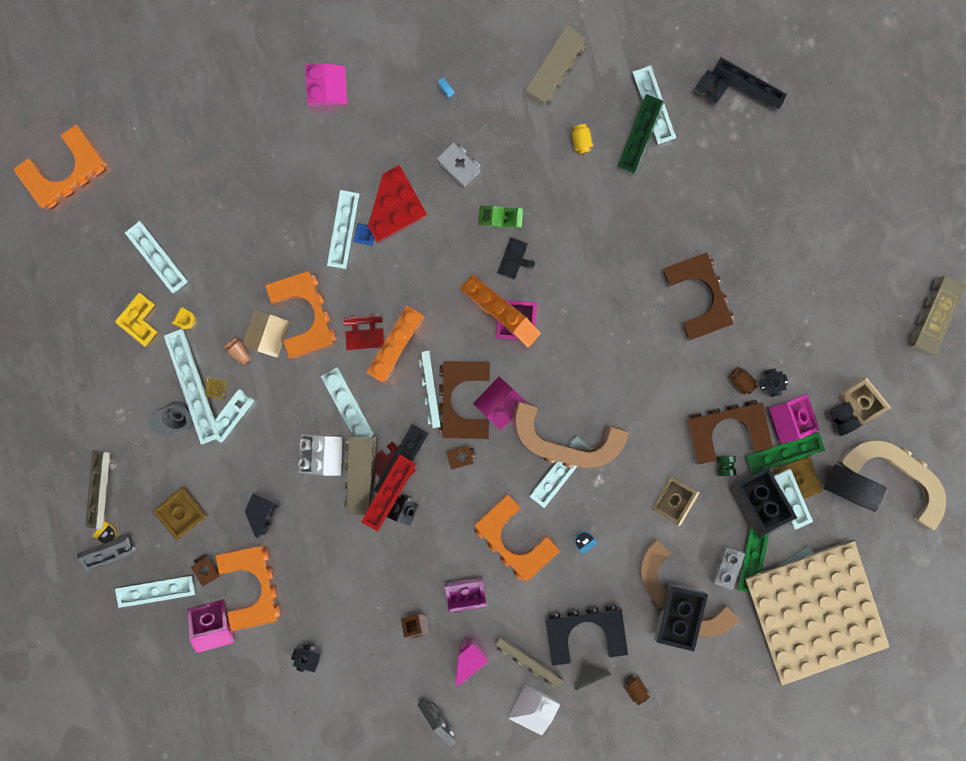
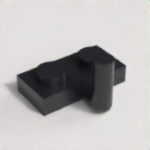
[497,237,535,280]

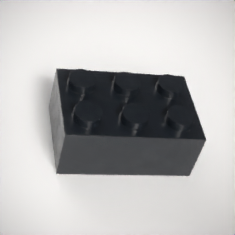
[731,467,798,539]
[654,583,708,652]

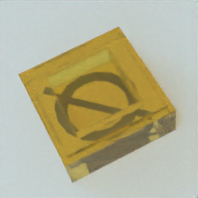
[205,378,227,399]

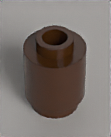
[728,367,757,394]
[623,675,650,705]

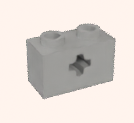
[437,143,480,188]
[711,546,745,590]

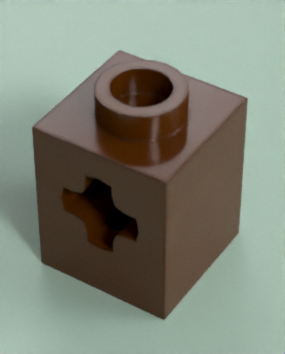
[446,445,476,470]
[191,555,222,587]
[401,614,430,639]

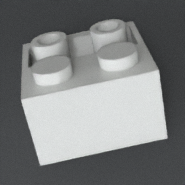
[298,434,343,475]

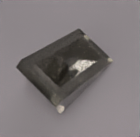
[573,659,611,690]

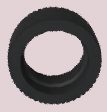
[823,464,887,512]

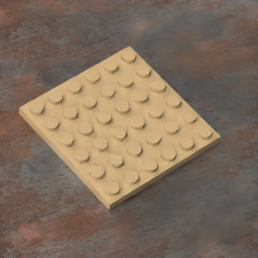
[745,540,889,685]

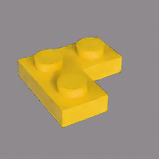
[115,292,158,347]

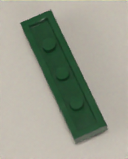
[618,94,665,173]

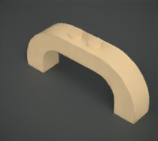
[838,440,946,531]

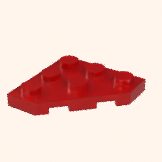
[368,165,427,243]

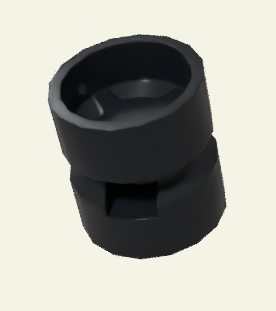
[693,69,730,105]
[827,401,862,436]

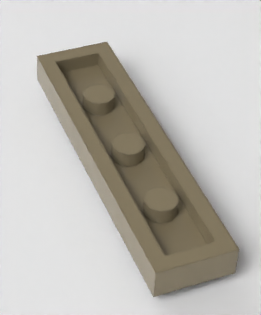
[85,450,110,529]
[495,636,564,688]

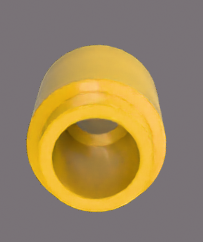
[571,124,593,154]

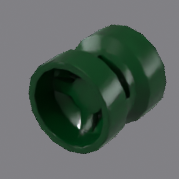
[716,456,737,476]

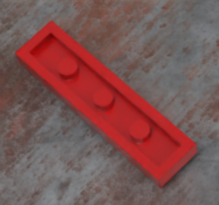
[361,455,416,532]

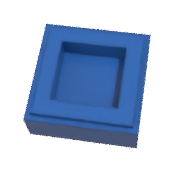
[353,223,374,246]

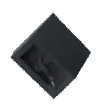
[245,491,279,538]

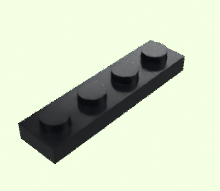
[713,57,787,109]
[373,424,429,493]

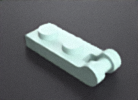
[215,389,255,443]

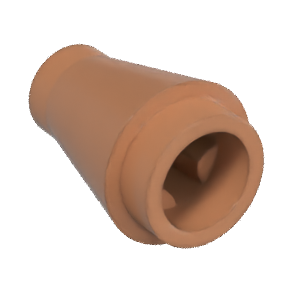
[223,337,251,366]

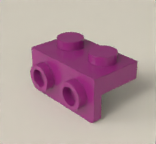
[444,577,487,612]

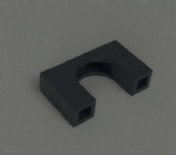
[545,604,628,666]

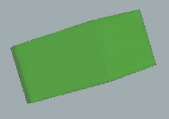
[478,206,523,228]

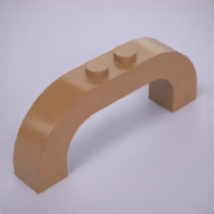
[512,400,629,468]
[639,538,740,637]

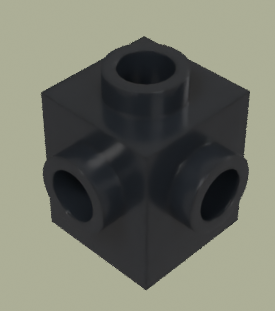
[759,368,788,397]
[387,494,419,526]
[291,643,322,673]

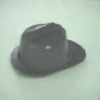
[149,401,192,435]

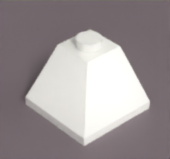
[508,684,560,735]

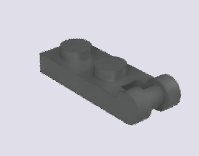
[77,534,135,571]

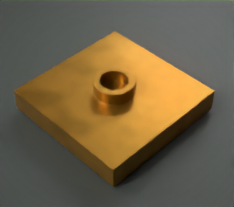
[773,456,823,499]
[152,487,207,541]

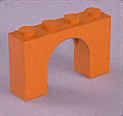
[13,125,107,209]
[265,271,336,359]
[460,274,541,348]
[366,306,424,383]
[474,493,560,582]
[215,545,281,631]

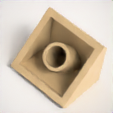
[242,309,290,358]
[838,378,891,426]
[652,477,699,526]

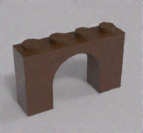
[662,252,735,341]
[439,361,490,439]
[685,400,773,465]

